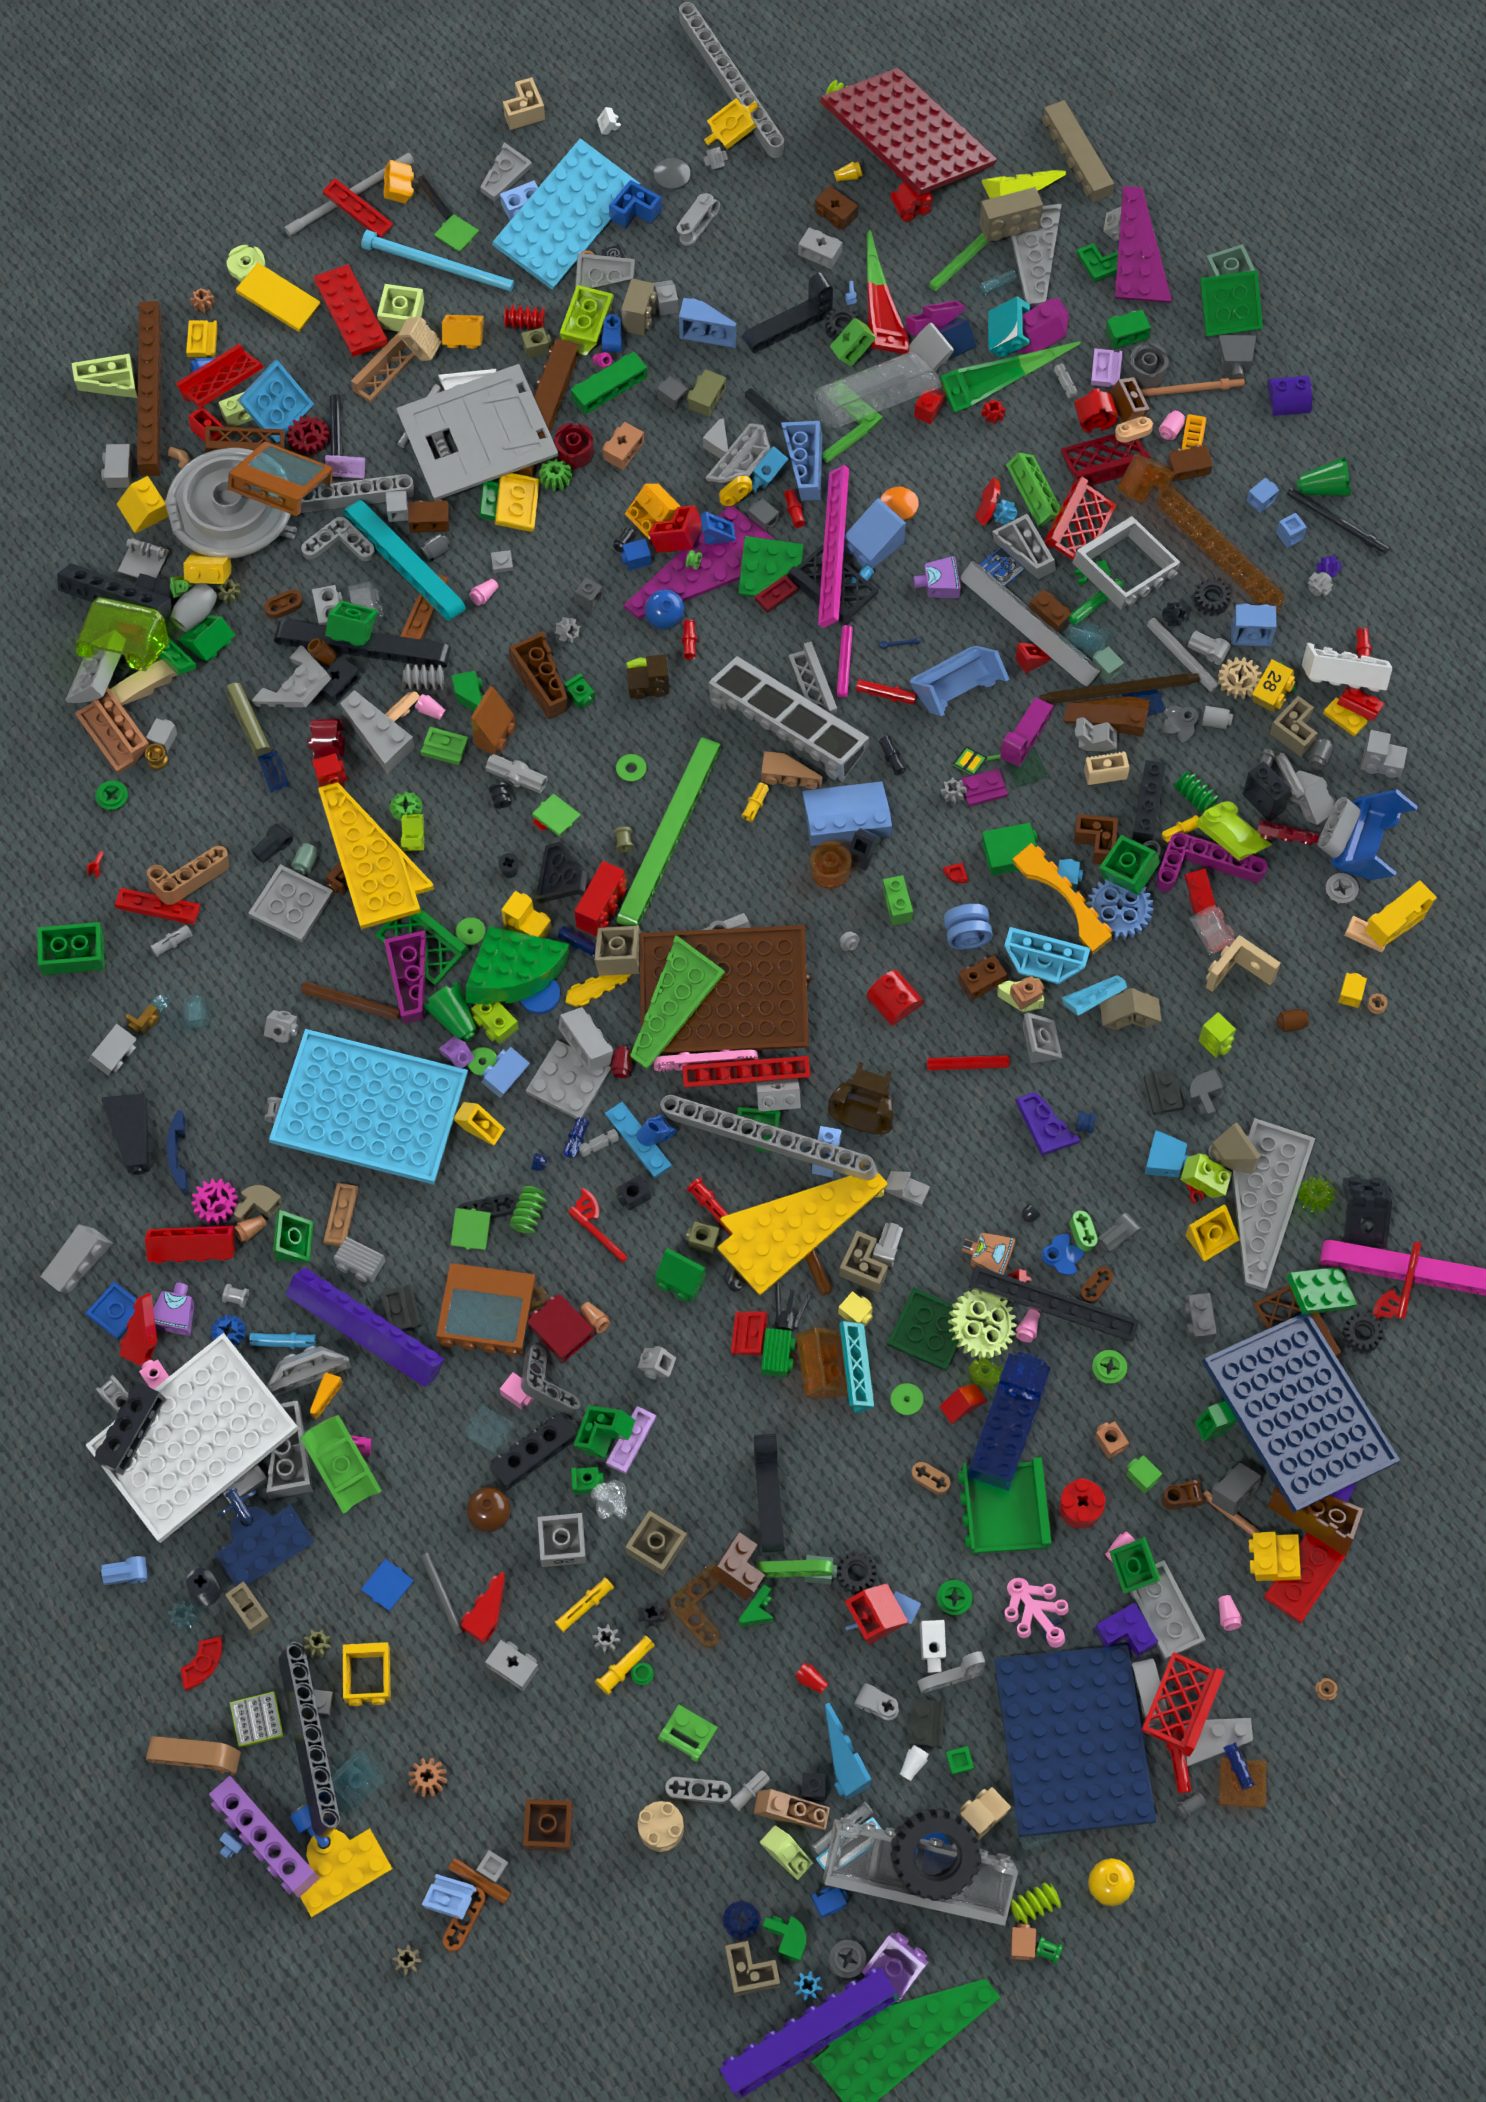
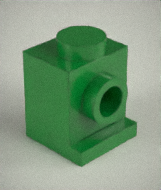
[564,673,595,709]
[571,1467,604,1495]

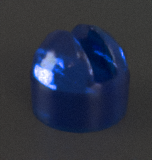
[531,1153,548,1171]

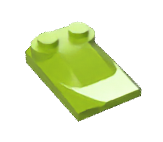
[560,285,614,356]
[1196,801,1272,861]

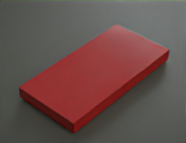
[1263,1532,1349,1624]

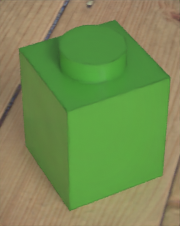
[1126,1455,1162,1494]

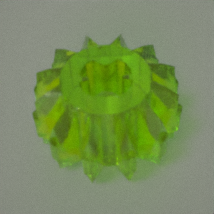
[1298,1176,1335,1213]

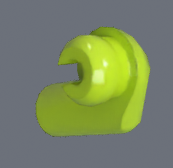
[626,657,646,668]

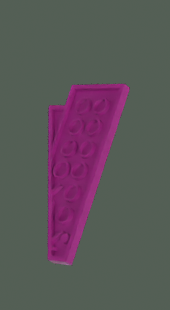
[624,506,774,620]

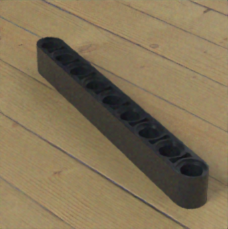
[274,620,451,669]
[279,1642,340,1838]

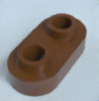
[264,590,303,619]

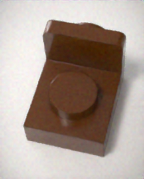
[325,861,346,896]

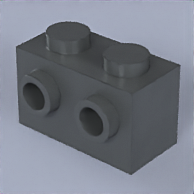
[1212,1463,1261,1516]

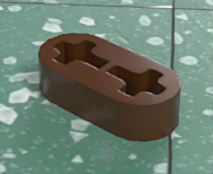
[1080,1267,1113,1304]

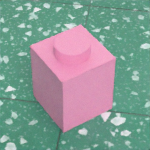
[500,1372,534,1410]

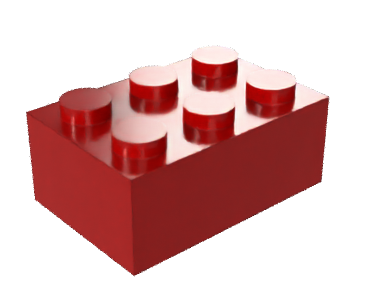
[574,861,628,937]

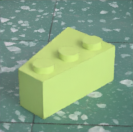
[72,354,138,398]

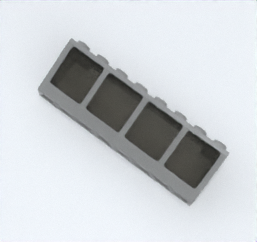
[709,656,869,782]

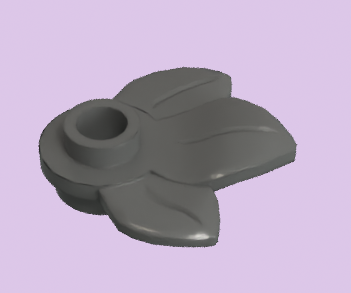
[1162,706,1199,743]

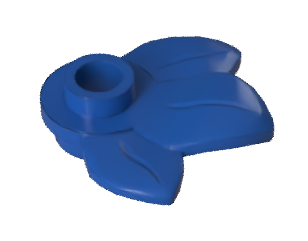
[1042,1234,1084,1275]

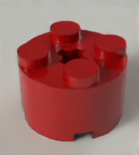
[890,182,934,223]
[1074,389,1118,433]
[1059,1478,1106,1529]

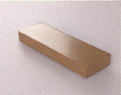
[323,1183,358,1247]

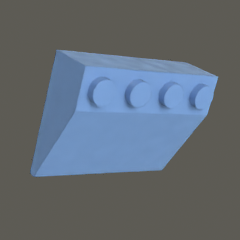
[802,781,892,846]

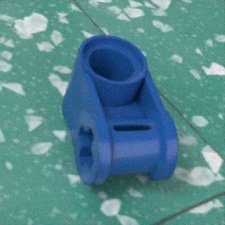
[602,314,622,352]
[636,1114,677,1146]

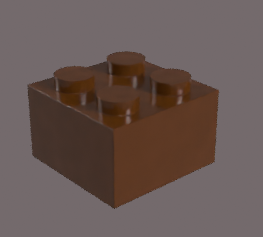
[523,1799,573,1852]

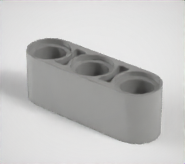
[1317,797,1361,858]
[1131,1659,1169,1727]

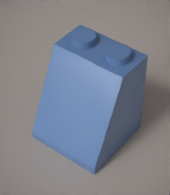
[844,498,906,569]

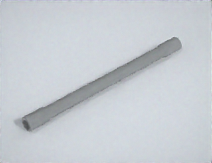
[284,153,414,237]

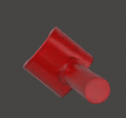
[87,851,104,878]
[1184,1182,1204,1204]

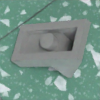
[884,1171,930,1207]

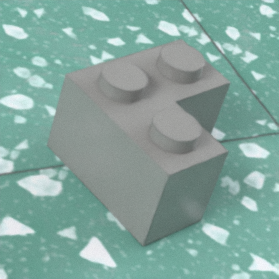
[1361,730,1407,778]
[1283,771,1334,825]

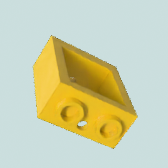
[343,1642,391,1706]

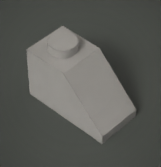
[654,280,679,316]

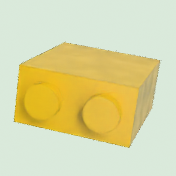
[183,553,231,584]

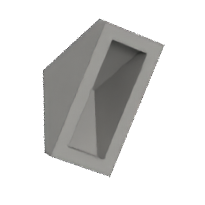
[703,419,728,459]

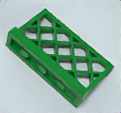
[375,908,470,986]

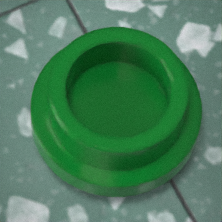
[631,1663,654,1686]

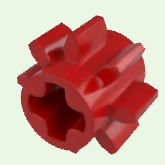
[981,399,1006,425]

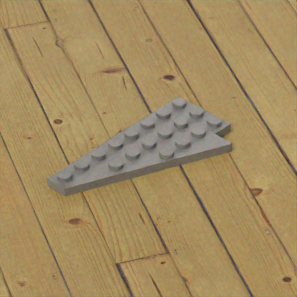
[1231,1118,1315,1292]

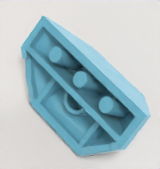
[1004,927,1090,984]

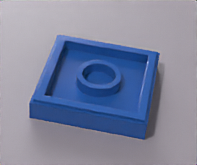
[85,1282,137,1340]

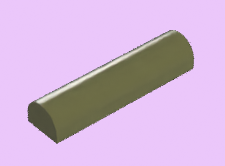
[227,683,271,759]

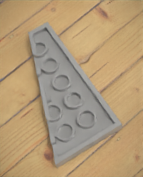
[1010,204,1061,308]

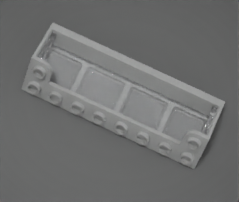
[823,1818,1018,1926]

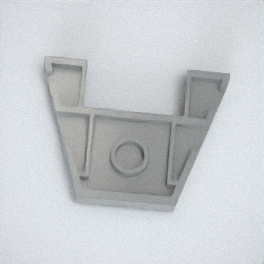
[251,645,331,707]

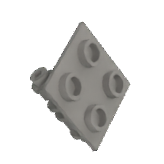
[118,538,169,578]

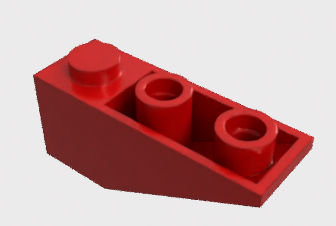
[119,1293,157,1366]
[461,1572,506,1645]

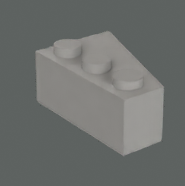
[992,514,1056,579]
[40,1225,113,1293]

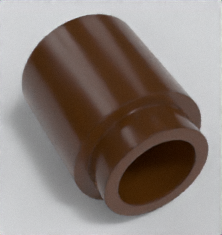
[307,638,337,666]
[1276,1009,1309,1032]

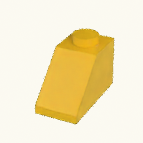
[453,1102,505,1146]

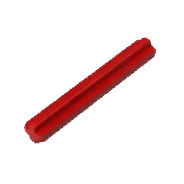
[926,1055,1010,1070]

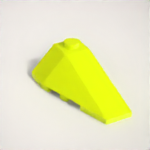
[982,170,1066,199]

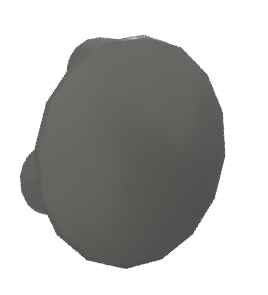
[653,158,691,191]

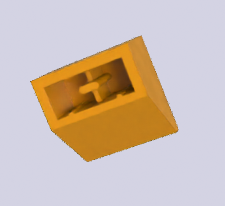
[625,484,681,540]

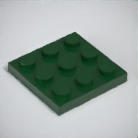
[887,1287,970,1372]

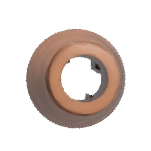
[234,1215,267,1242]
[580,1302,610,1333]

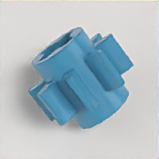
[993,500,1017,525]
[794,1971,822,2002]

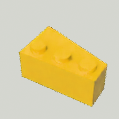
[1364,880,1437,948]

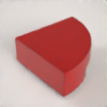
[943,863,968,884]

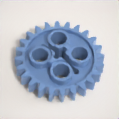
[1086,880,1153,941]

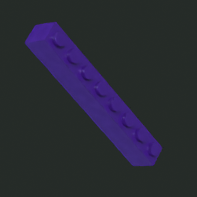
[285,1268,444,1387]

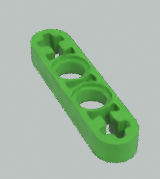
[756,1560,833,1578]

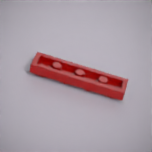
[323,178,393,238]
[115,888,200,925]

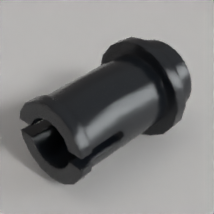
[613,527,636,552]

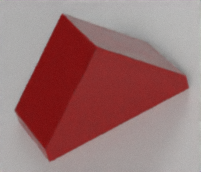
[1015,643,1052,674]
[939,1384,988,1425]

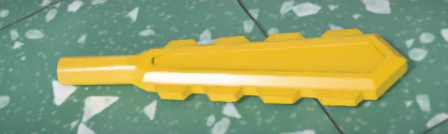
[565,974,632,1007]

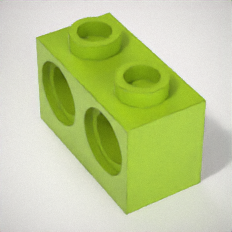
[1199,1012,1236,1058]

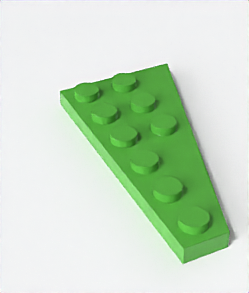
[630,935,725,1070]

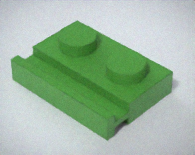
[421,727,469,765]

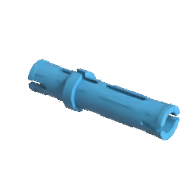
[250,1332,316,1349]

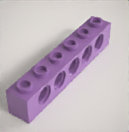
[209,1776,319,1898]

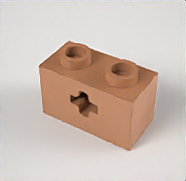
[602,422,644,470]

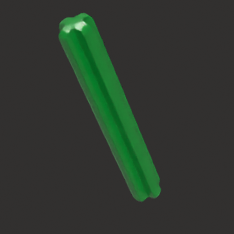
[1069,578,1124,625]

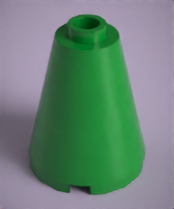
[1297,457,1351,497]
[423,982,477,1042]

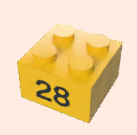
[1252,659,1296,713]

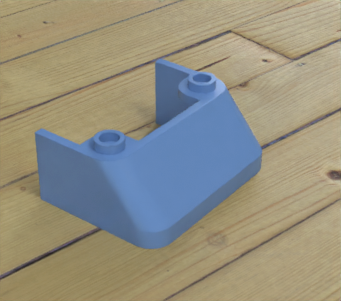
[910,646,1010,716]

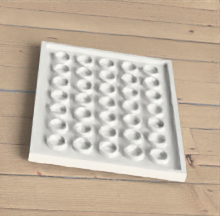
[86,1333,299,1543]

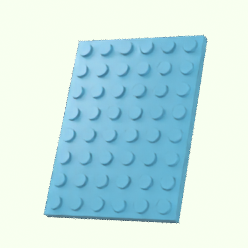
[269,1029,468,1185]

